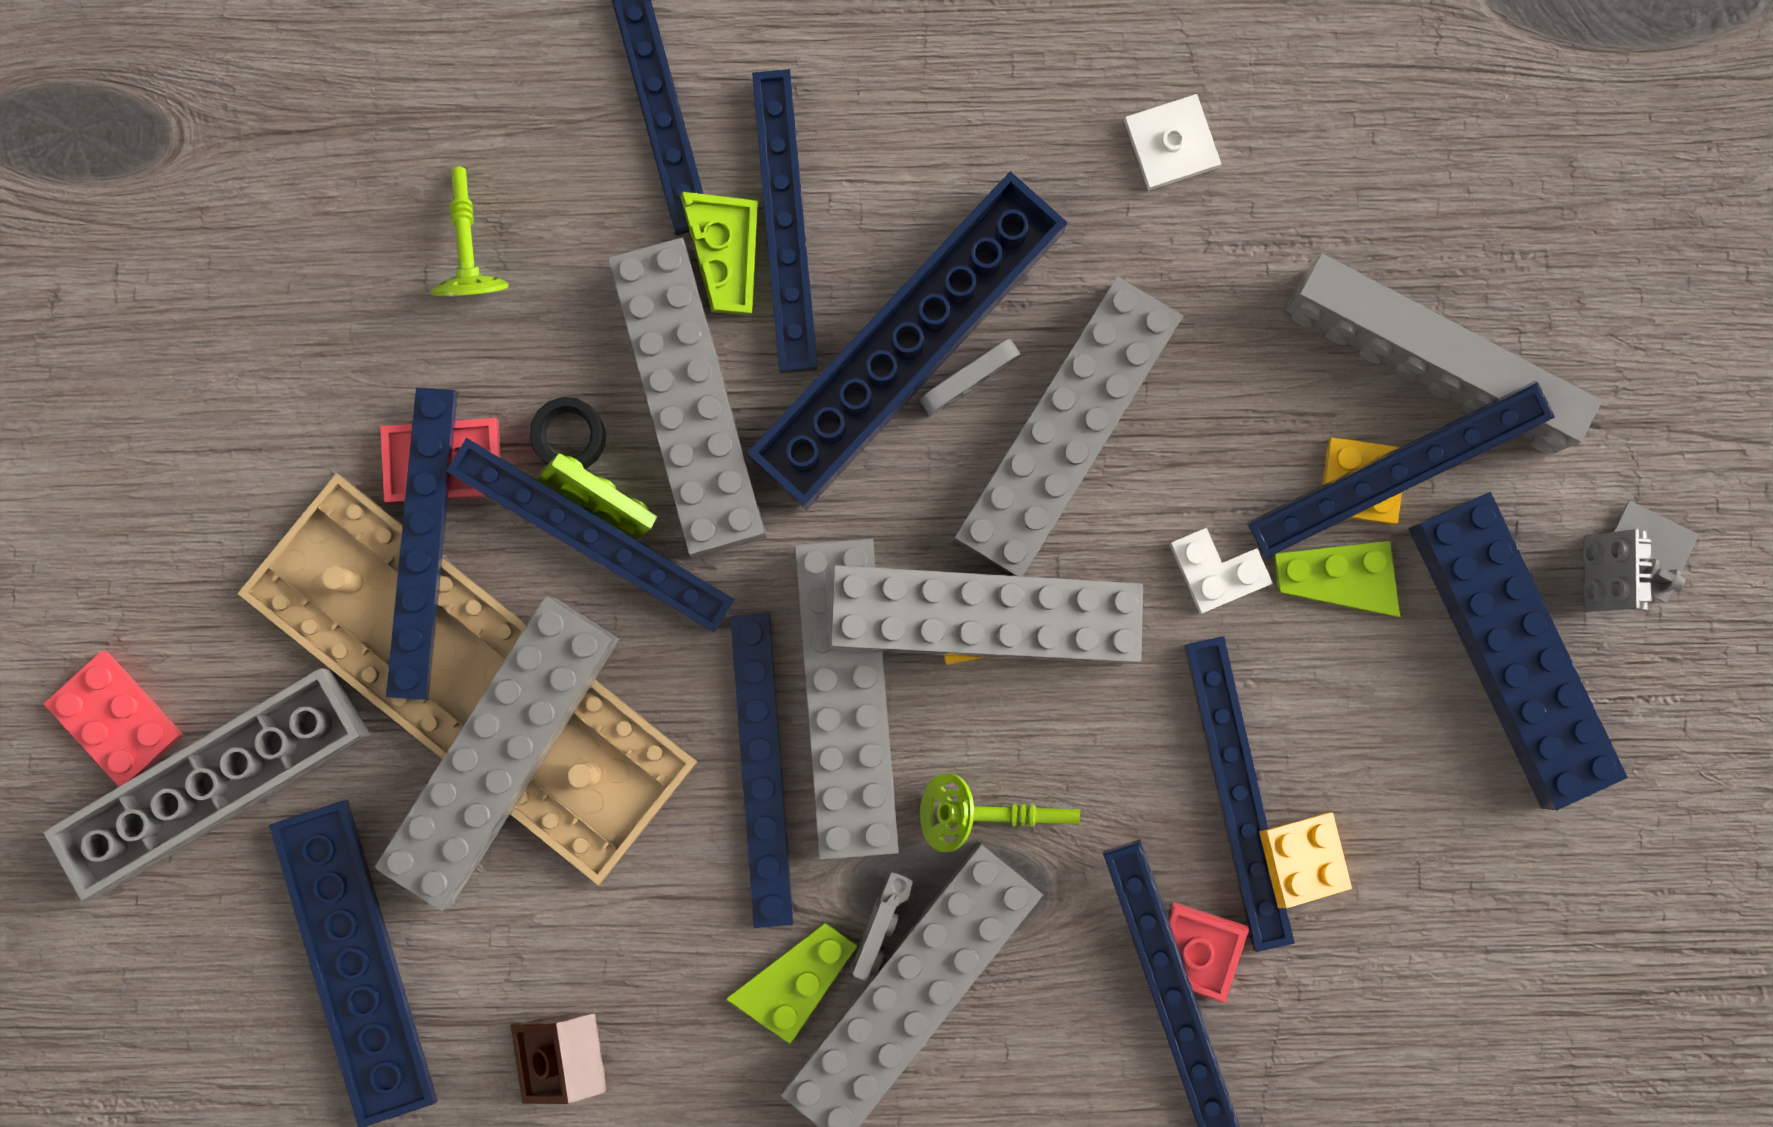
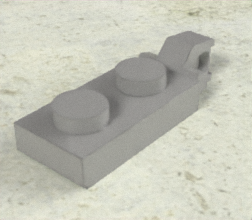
[849,871,913,982]

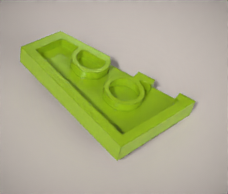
[680,192,758,316]
[535,453,657,539]
[1273,541,1400,618]
[726,922,858,1044]

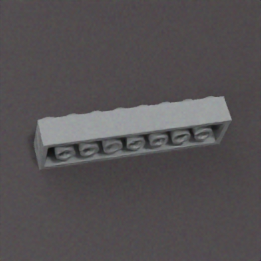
[608,237,767,558]
[1285,253,1602,454]
[953,276,1184,577]
[795,539,899,860]
[823,565,1143,664]
[374,597,620,911]
[43,668,371,901]
[781,842,1043,1127]

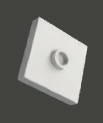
[1124,94,1221,191]

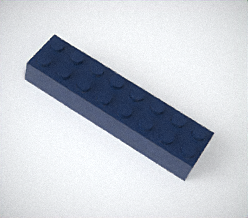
[1408,492,1628,810]

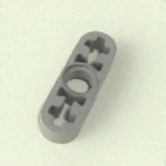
[919,339,1021,417]

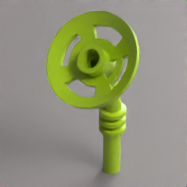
[430,166,509,296]
[920,773,1080,852]

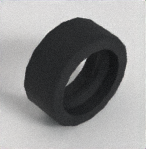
[530,397,606,469]

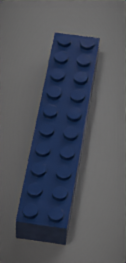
[747,171,1067,511]

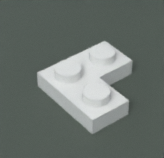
[1169,528,1273,614]

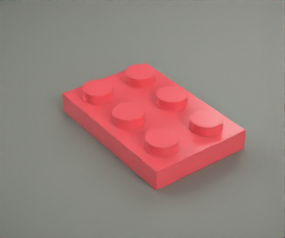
[380,418,501,504]
[44,651,184,787]

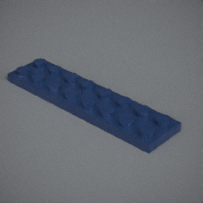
[269,800,438,1127]

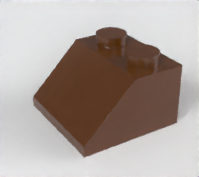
[511,1013,607,1104]

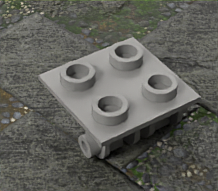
[1613,500,1699,603]
[1583,529,1652,612]

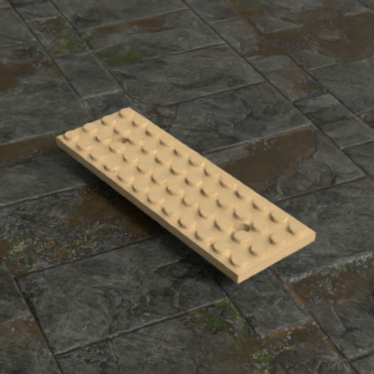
[237,473,698,886]

